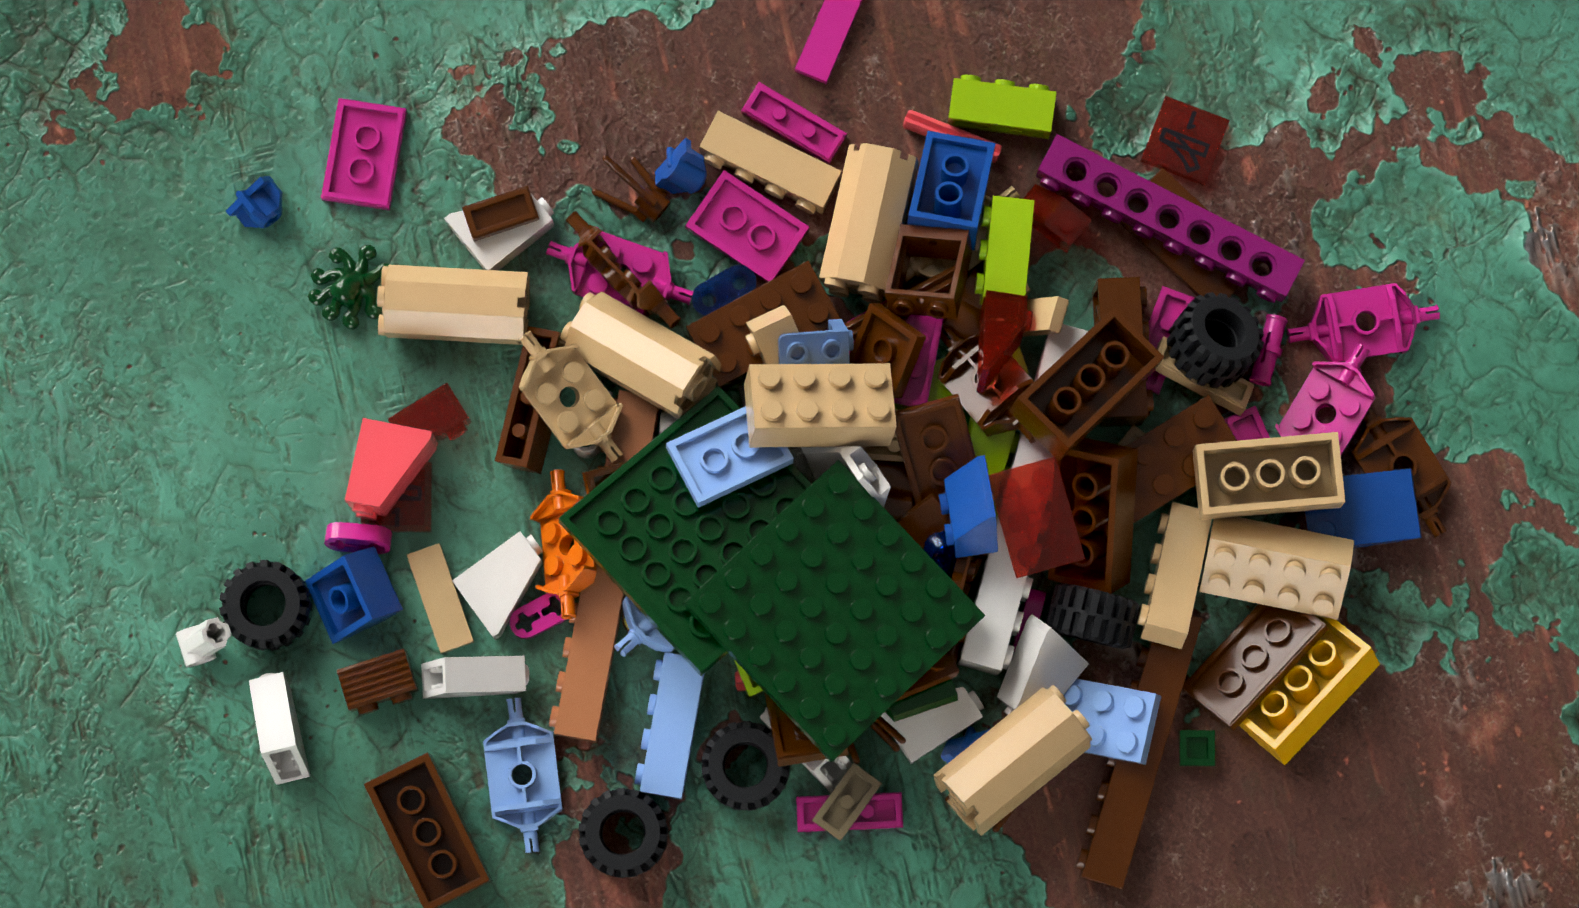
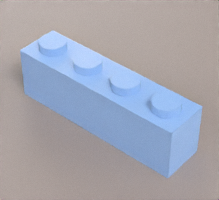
[634,652,705,800]

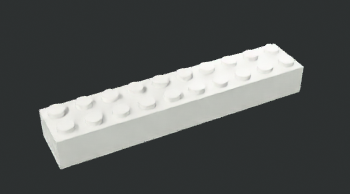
[957,324,1088,676]

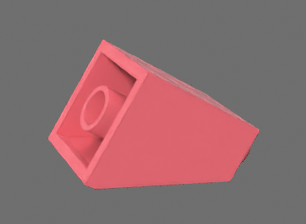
[345,418,438,521]

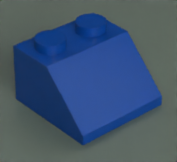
[939,455,998,558]
[305,546,403,644]

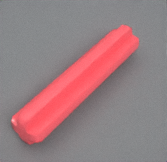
[903,110,1002,163]

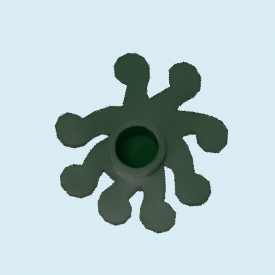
[308,245,389,330]

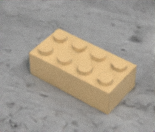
[744,363,897,448]
[1192,432,1346,520]
[1199,517,1354,620]

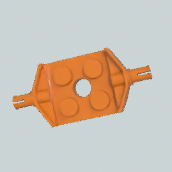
[530,469,597,619]

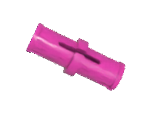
[1249,314,1288,387]

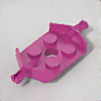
[546,227,694,317]
[1287,283,1440,362]
[1275,343,1375,456]

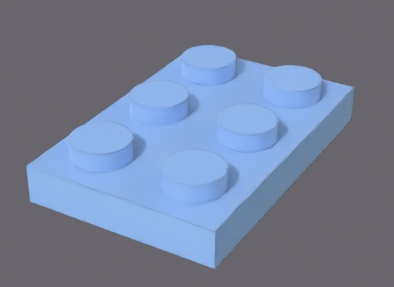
[666,406,794,508]
[1063,679,1161,765]

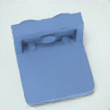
[778,319,854,364]

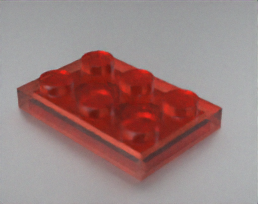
[989,457,1085,578]

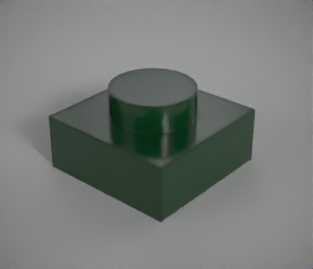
[1178,730,1215,766]

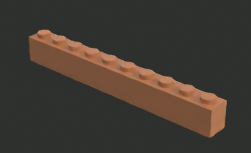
[549,390,660,743]

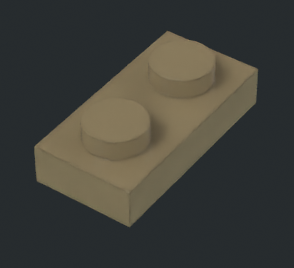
[812,763,882,842]

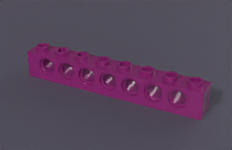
[1036,134,1305,303]

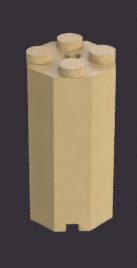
[819,143,919,303]
[377,265,530,345]
[561,292,722,419]
[933,685,1092,836]

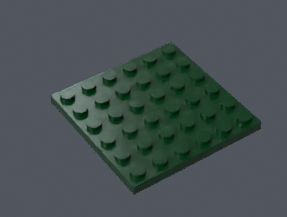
[559,386,811,676]
[683,460,986,762]

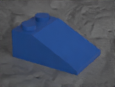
[908,131,996,251]
[1305,468,1422,549]

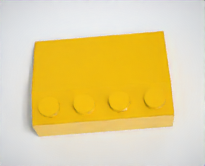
[1239,615,1380,765]

